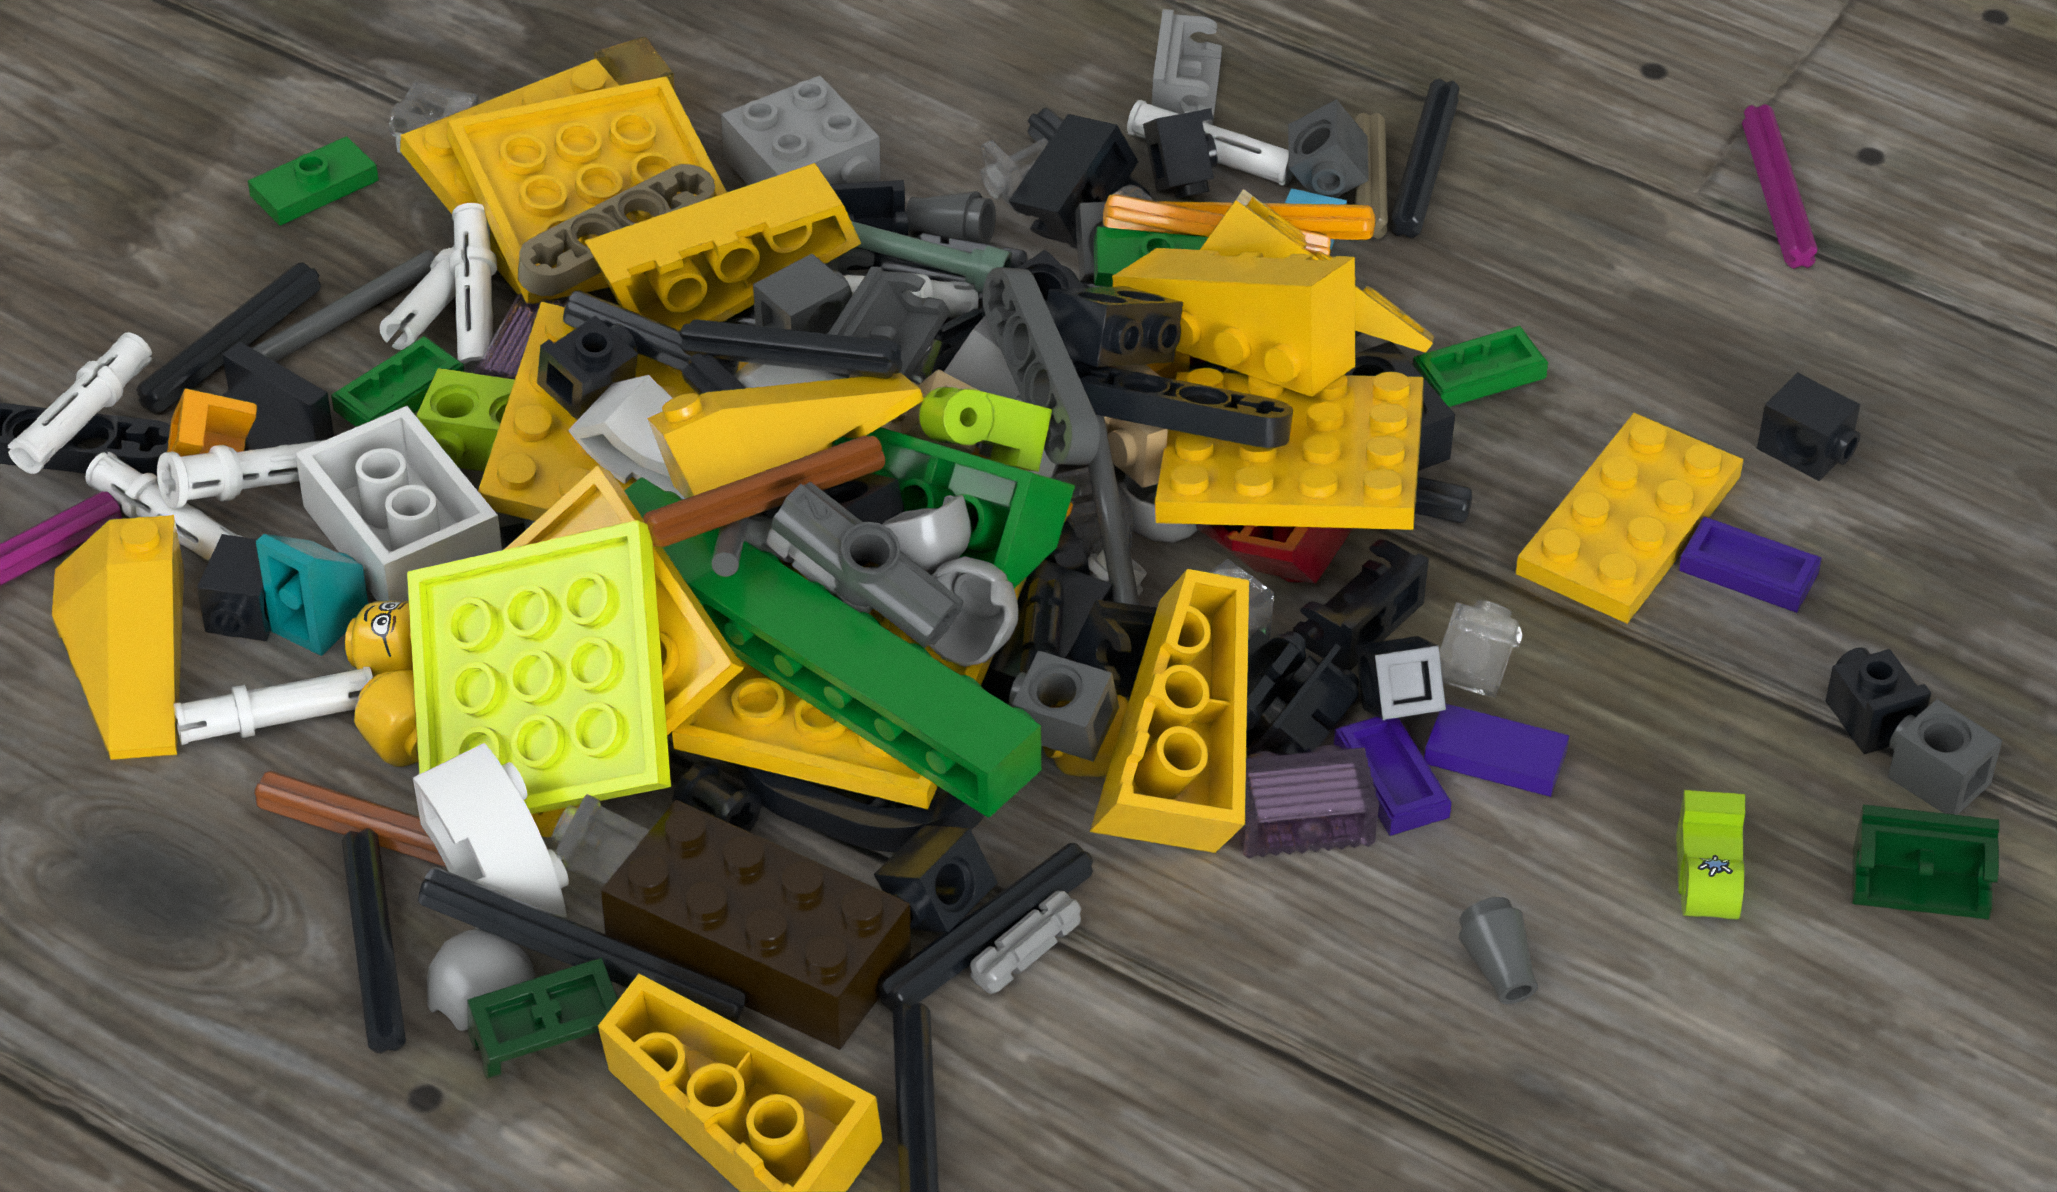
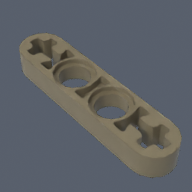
[518,164,715,296]

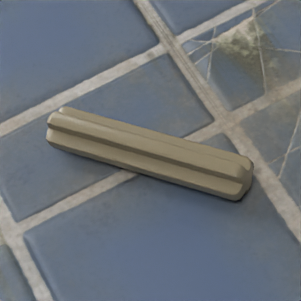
[1355,112,1388,239]

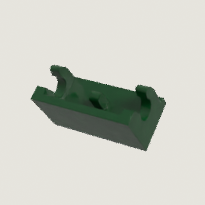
[1852,804,2000,920]
[467,958,618,1079]

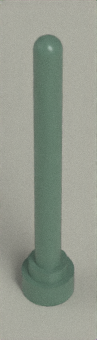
[851,221,1012,293]

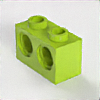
[416,368,515,471]

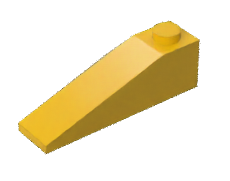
[1200,189,1434,353]
[647,373,924,499]
[52,515,184,760]

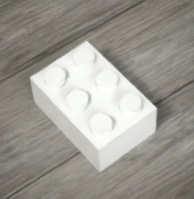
[295,406,502,601]

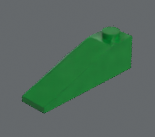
[832,427,1075,589]

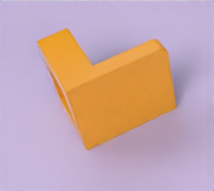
[167,388,257,457]

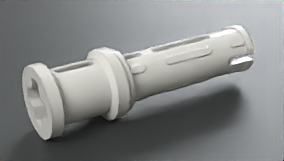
[157,440,325,509]

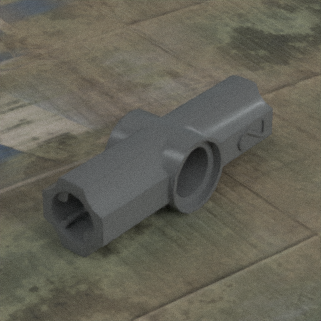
[772,482,963,648]

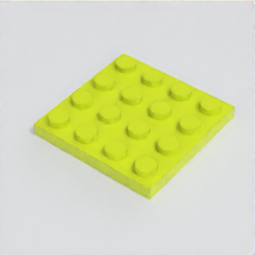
[407,520,671,814]

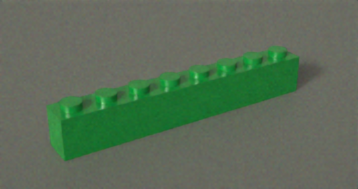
[624,477,1041,818]

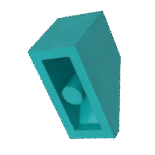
[256,534,368,656]

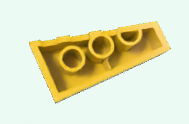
[585,163,861,331]
[1112,248,1355,397]
[1090,569,1249,853]
[598,974,883,1192]

